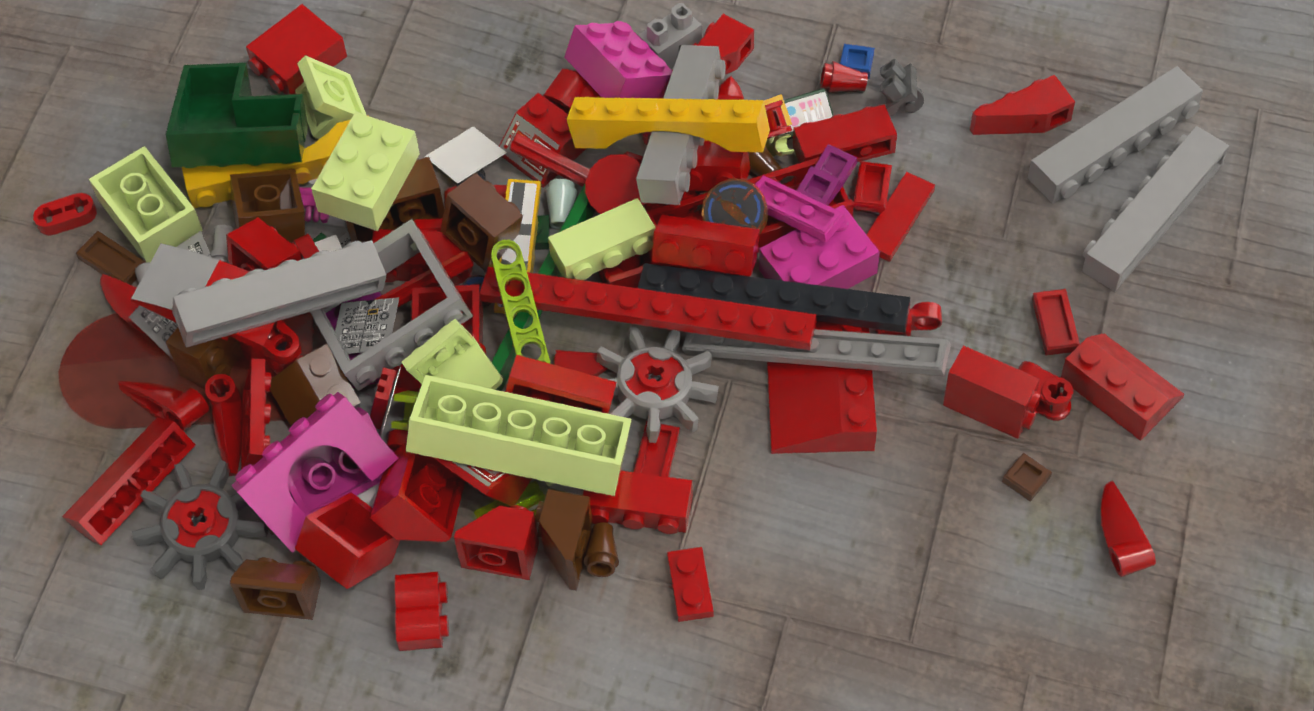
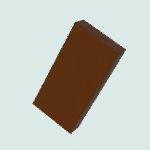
[76,231,146,285]

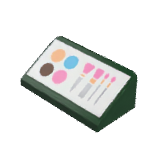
[778,88,834,140]

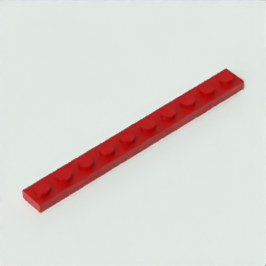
[480,266,817,350]

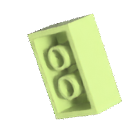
[312,112,420,231]
[89,146,203,263]

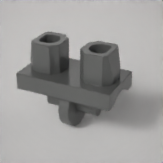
[880,59,924,116]

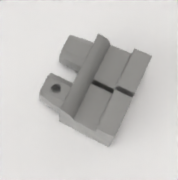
[638,3,703,69]

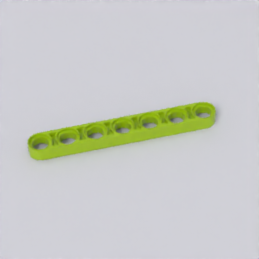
[491,240,551,364]

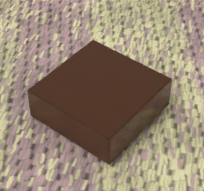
[1002,453,1052,502]

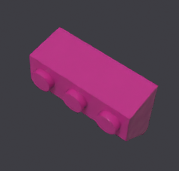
[288,407,383,516]

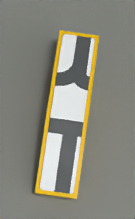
[494,179,541,314]

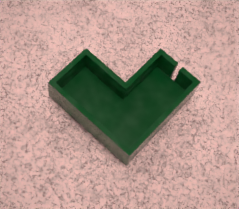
[165,63,308,168]

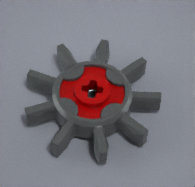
[132,460,268,590]

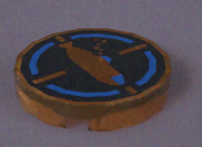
[702,178,768,234]

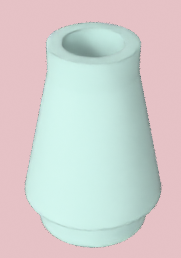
[545,179,577,229]

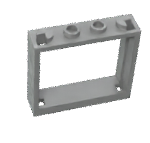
[310,219,473,391]

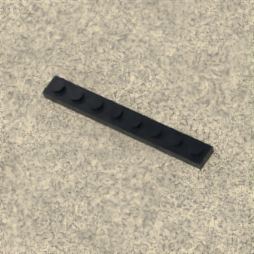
[638,263,911,333]

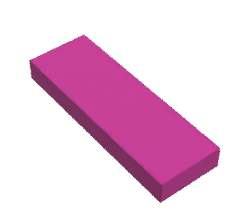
[744,175,845,242]

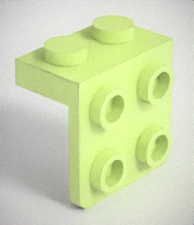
[402,319,503,390]

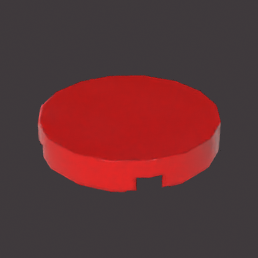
[585,154,646,214]

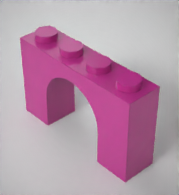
[231,392,399,553]

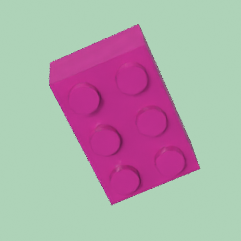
[564,21,672,99]
[759,205,880,289]

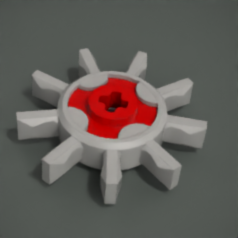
[597,326,719,443]

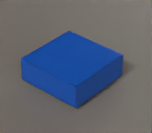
[840,44,875,79]

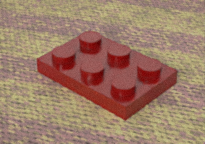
[241,358,271,469]

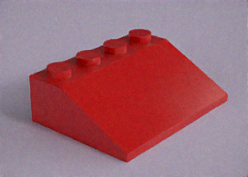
[767,321,877,454]

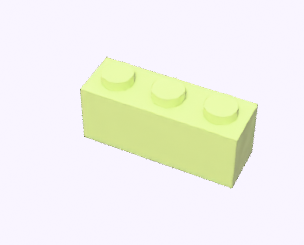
[548,198,656,280]

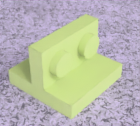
[295,56,367,139]

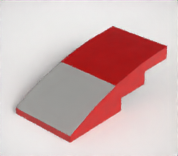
[131,243,275,351]

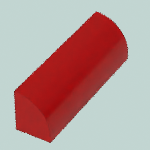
[62,417,196,545]

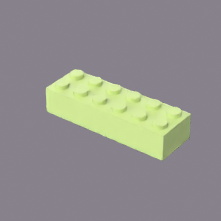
[406,375,632,496]

